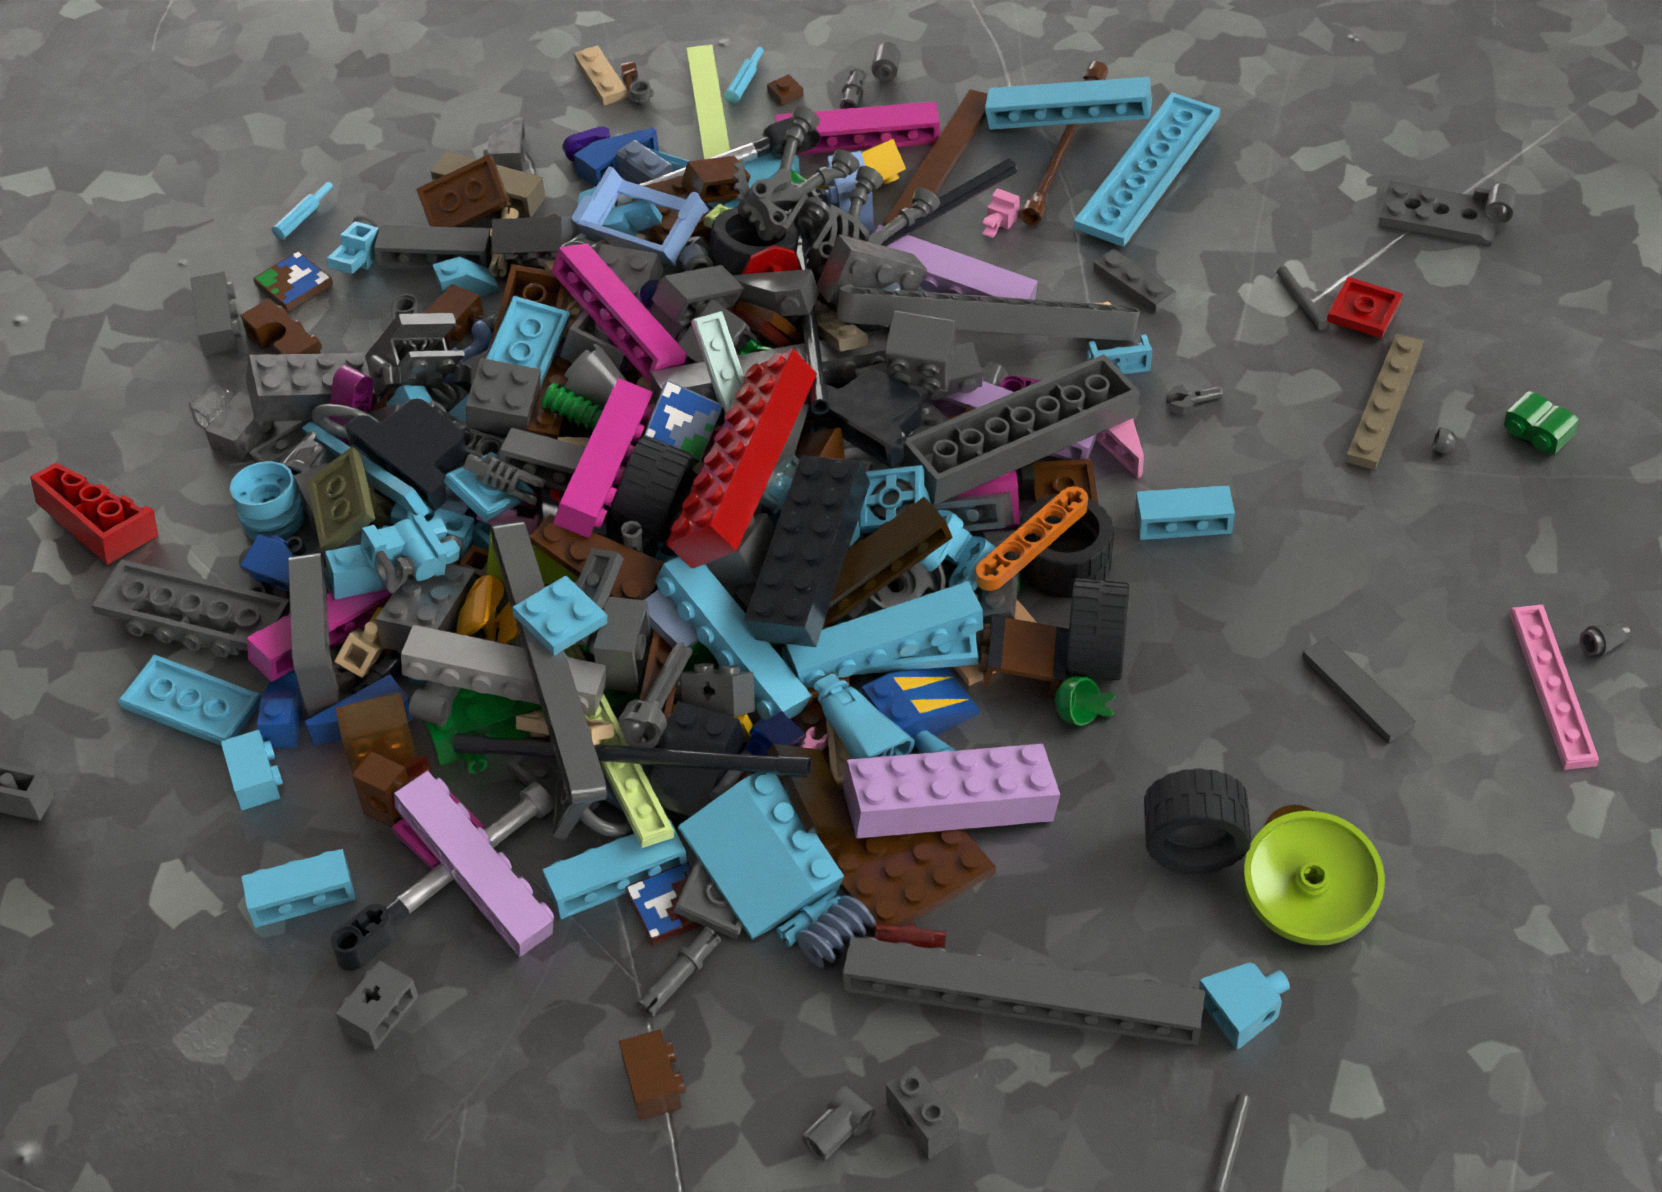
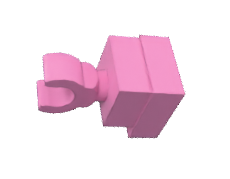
[982,188,1020,238]

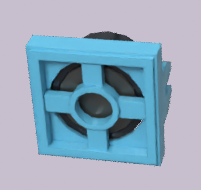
[860,465,930,534]

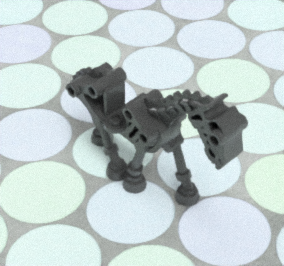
[733,105,941,307]

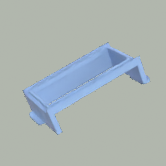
[572,167,710,267]

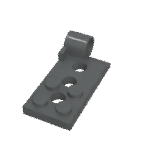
[1378,181,1517,246]

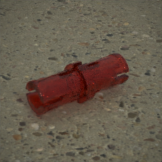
[875,923,946,949]

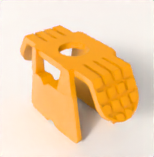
[456,575,519,644]

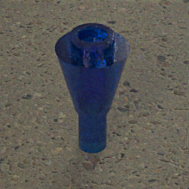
[640,280,659,308]

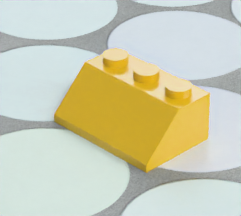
[805,139,906,189]

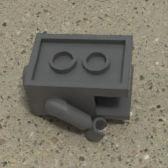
[365,313,472,398]

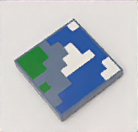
[642,380,723,463]

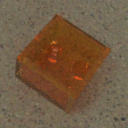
[336,692,418,774]

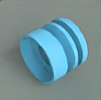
[230,461,305,541]

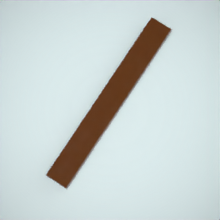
[884,89,988,235]

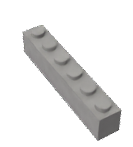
[401,625,606,716]

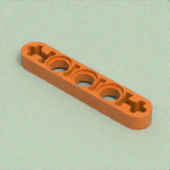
[976,486,1088,591]

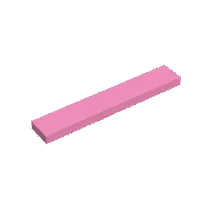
[1510,604,1599,770]

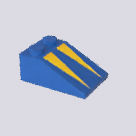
[862,667,980,746]

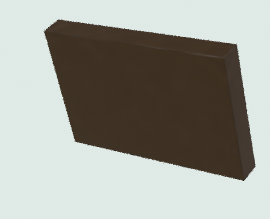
[767,744,856,837]

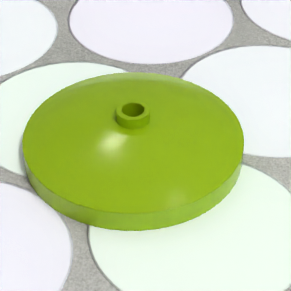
[1243,811,1385,946]

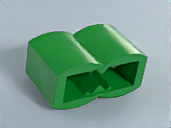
[1504,391,1579,455]

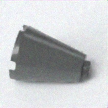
[558,344,627,410]

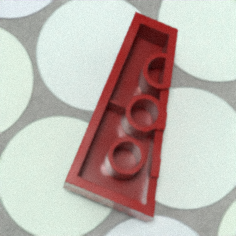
[30,462,158,565]

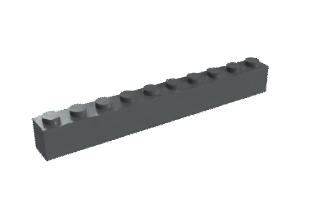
[843,937,1205,1046]

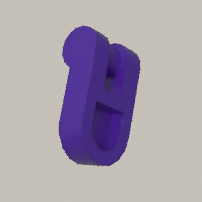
[562,126,610,162]

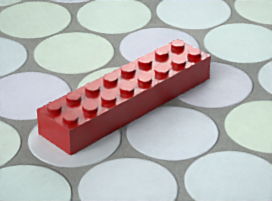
[666,349,817,569]

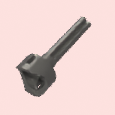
[618,642,692,748]

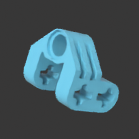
[918,510,996,591]

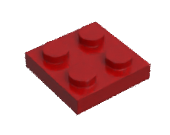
[1327,277,1403,339]

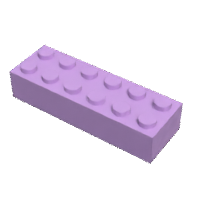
[842,744,1060,838]

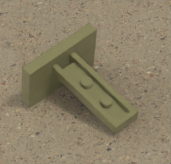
[307,447,395,551]

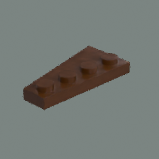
[530,514,665,600]

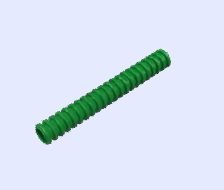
[541,383,705,481]

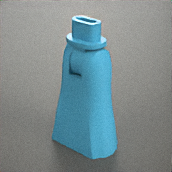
[813,674,915,759]

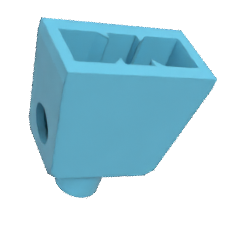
[1199,962,1290,1050]

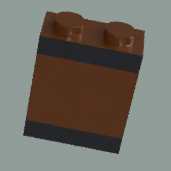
[978,615,1069,698]

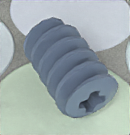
[797,896,876,969]

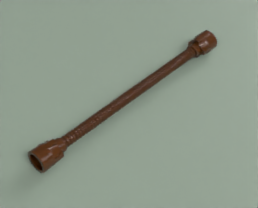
[1020,61,1108,225]

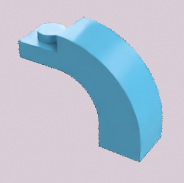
[578,186,662,237]

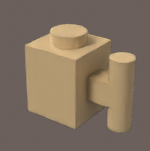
[334,617,384,678]

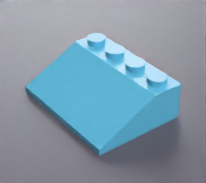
[678,772,844,940]

